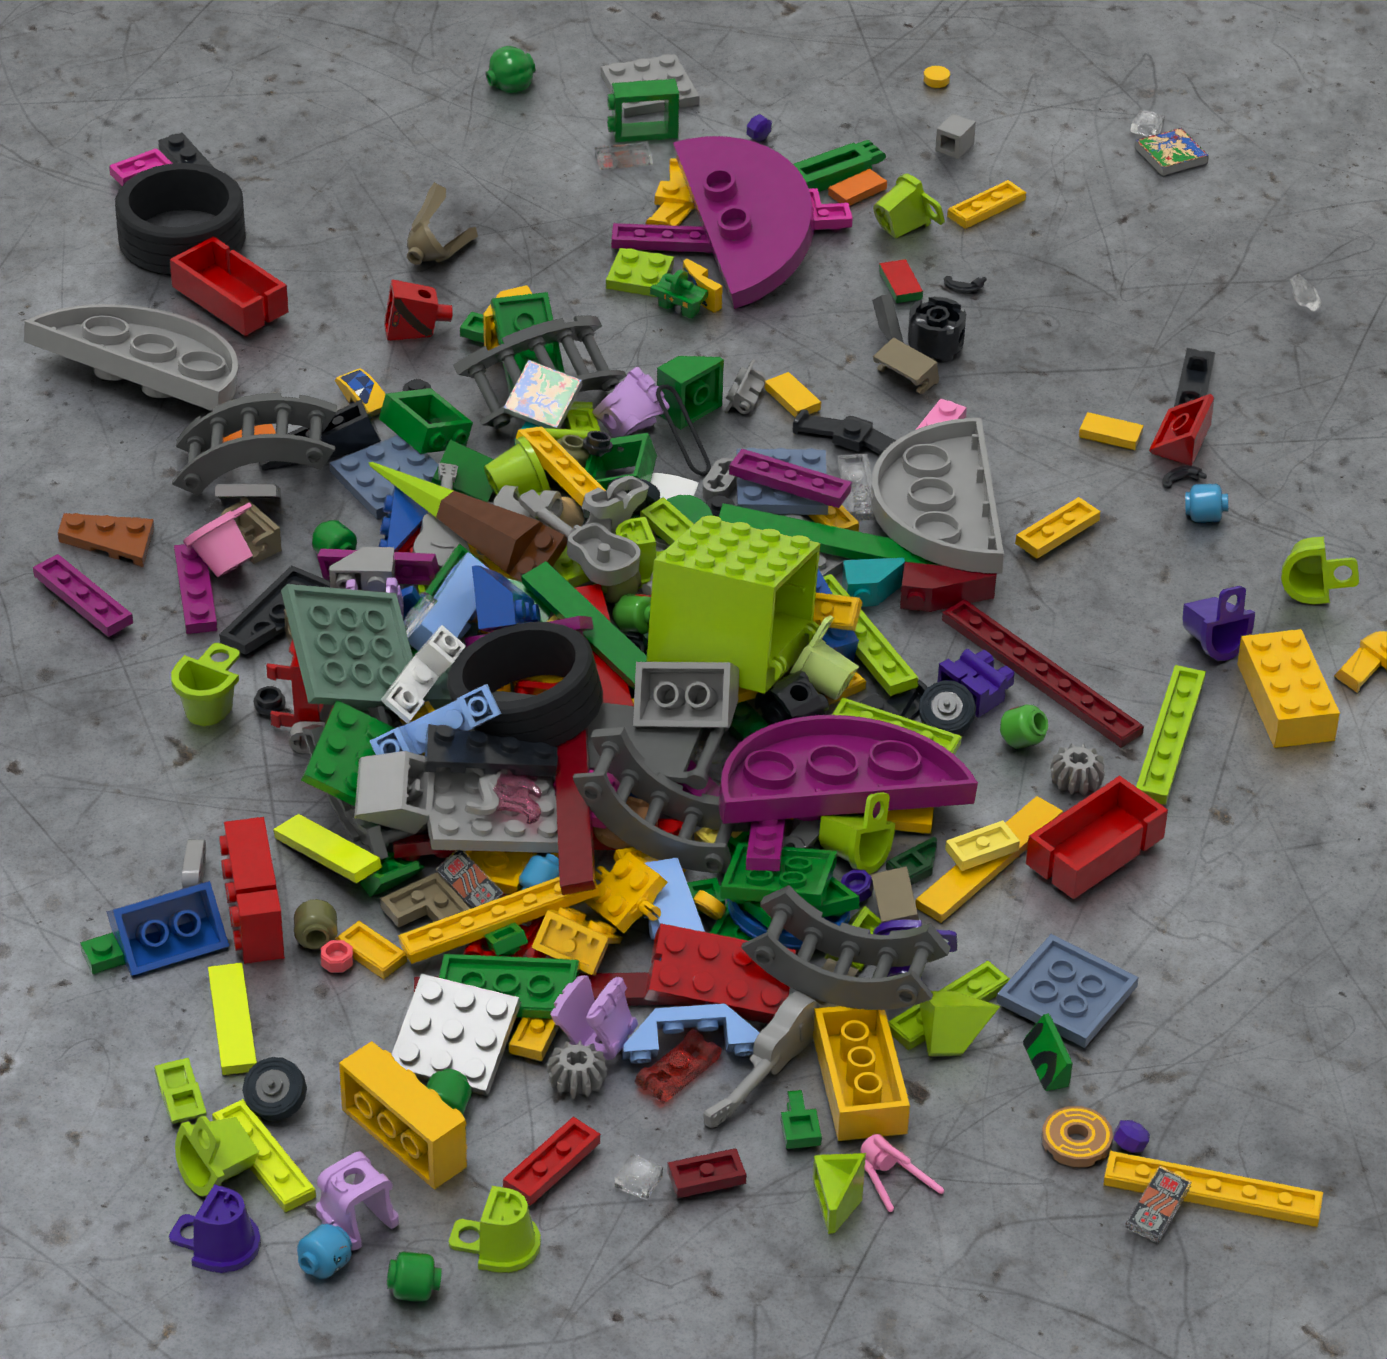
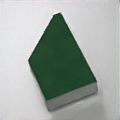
[886,837,937,886]

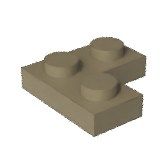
[380,872,470,928]

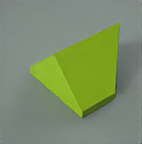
[920,991,1000,1056]
[813,1153,866,1234]

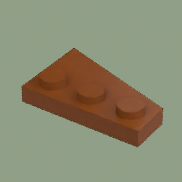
[58,513,154,567]

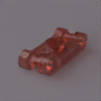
[635,1029,722,1103]

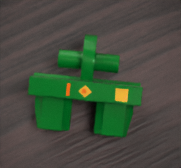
[650,269,708,319]

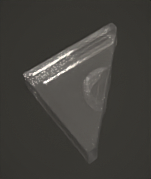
[404,592,438,639]

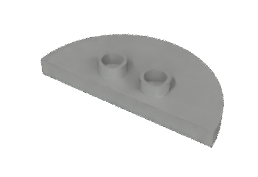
[24,304,238,411]
[871,418,1004,574]

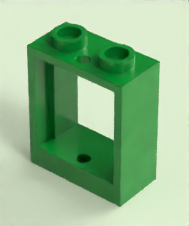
[607,79,679,143]
[379,388,473,454]
[585,433,657,490]

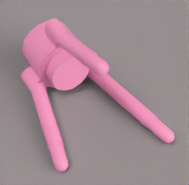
[860,1134,944,1212]

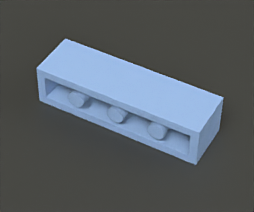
[408,552,489,651]
[643,858,705,961]

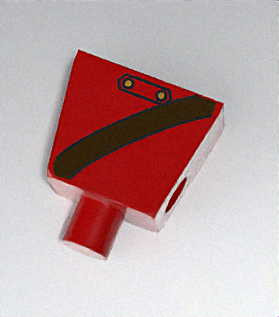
[384,280,452,341]

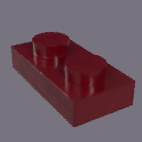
[393,832,458,861]
[667,1148,747,1198]

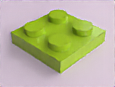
[606,248,674,297]

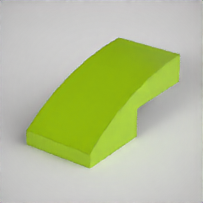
[155,1057,207,1124]

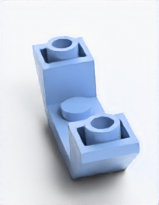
[369,684,501,755]
[622,1003,760,1064]

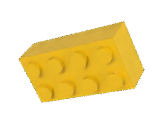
[1237,629,1340,748]
[813,1006,910,1141]
[339,1041,467,1190]

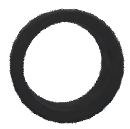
[115,163,246,275]
[447,622,603,747]

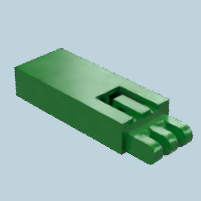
[793,140,886,192]

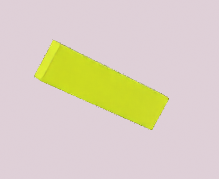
[273,814,382,883]
[208,963,257,1075]
[212,1099,316,1213]

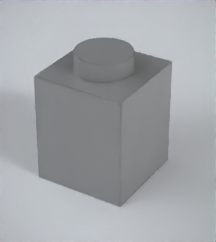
[935,113,976,159]

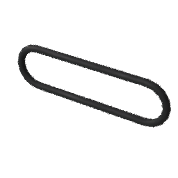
[656,385,711,476]

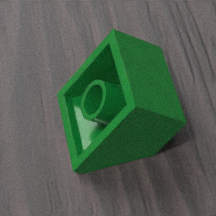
[657,356,724,430]

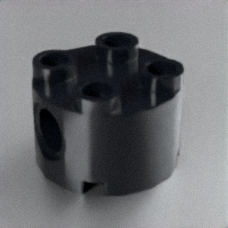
[908,297,966,362]
[755,670,829,725]

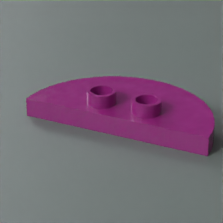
[673,136,814,309]
[718,715,978,824]

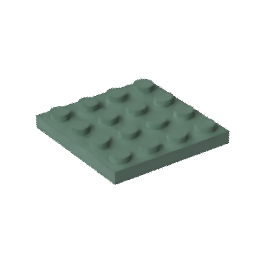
[281,584,425,711]

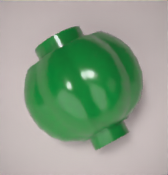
[485,46,536,93]

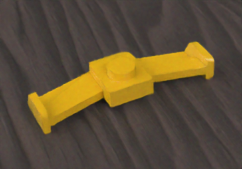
[646,158,695,226]
[1334,631,1387,693]

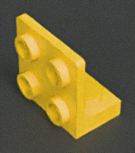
[531,907,623,975]

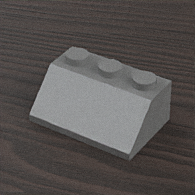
[633,662,740,728]

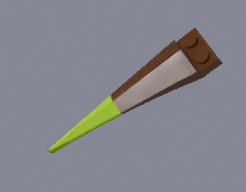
[369,462,568,582]

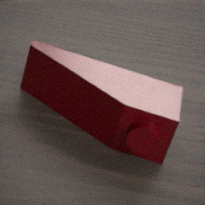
[900,562,997,612]

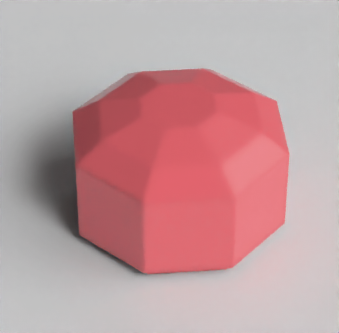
[321,940,353,973]

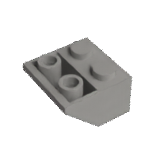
[329,547,396,592]
[354,751,435,834]

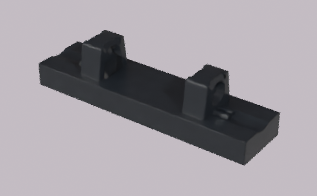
[1174,348,1215,407]

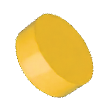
[924,66,950,88]
[693,890,727,920]

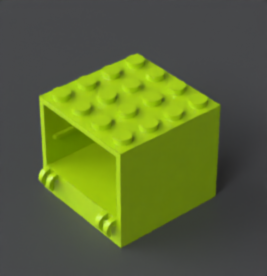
[646,516,820,693]

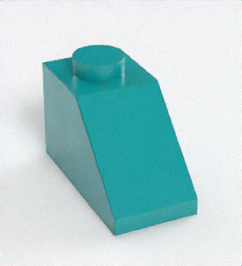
[842,558,905,607]

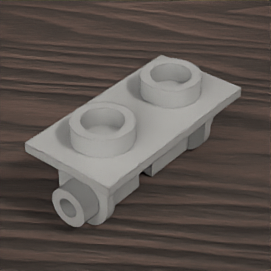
[725,359,766,414]

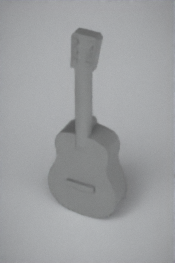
[412,463,470,570]
[519,489,640,586]
[703,991,820,1128]

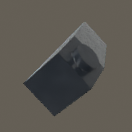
[259,399,381,470]

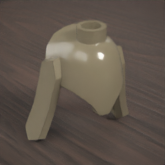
[407,182,478,265]

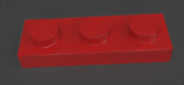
[503,1116,600,1206]

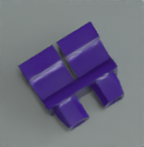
[937,648,1015,718]

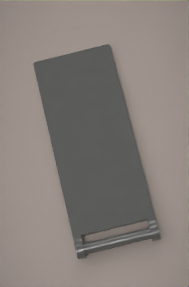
[492,691,732,790]

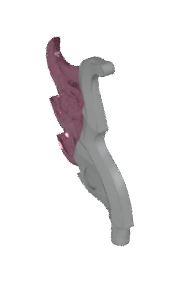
[465,729,542,824]

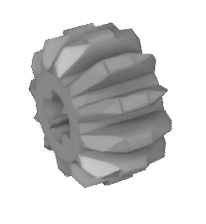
[1050,743,1105,796]
[547,1040,607,1100]

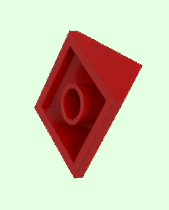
[1149,394,1214,466]

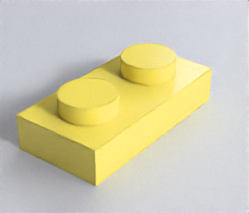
[945,820,1020,871]

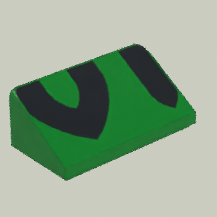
[1023,1013,1073,1091]

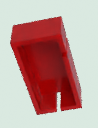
[170,237,289,336]
[1026,776,1168,900]
[219,817,285,964]
[644,923,796,1024]

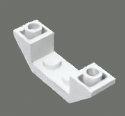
[381,625,466,724]

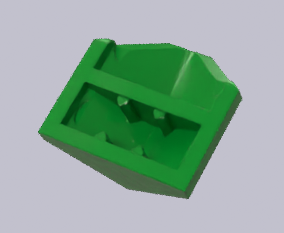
[359,851,425,897]

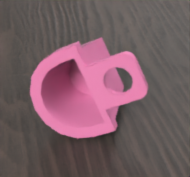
[183,502,253,578]

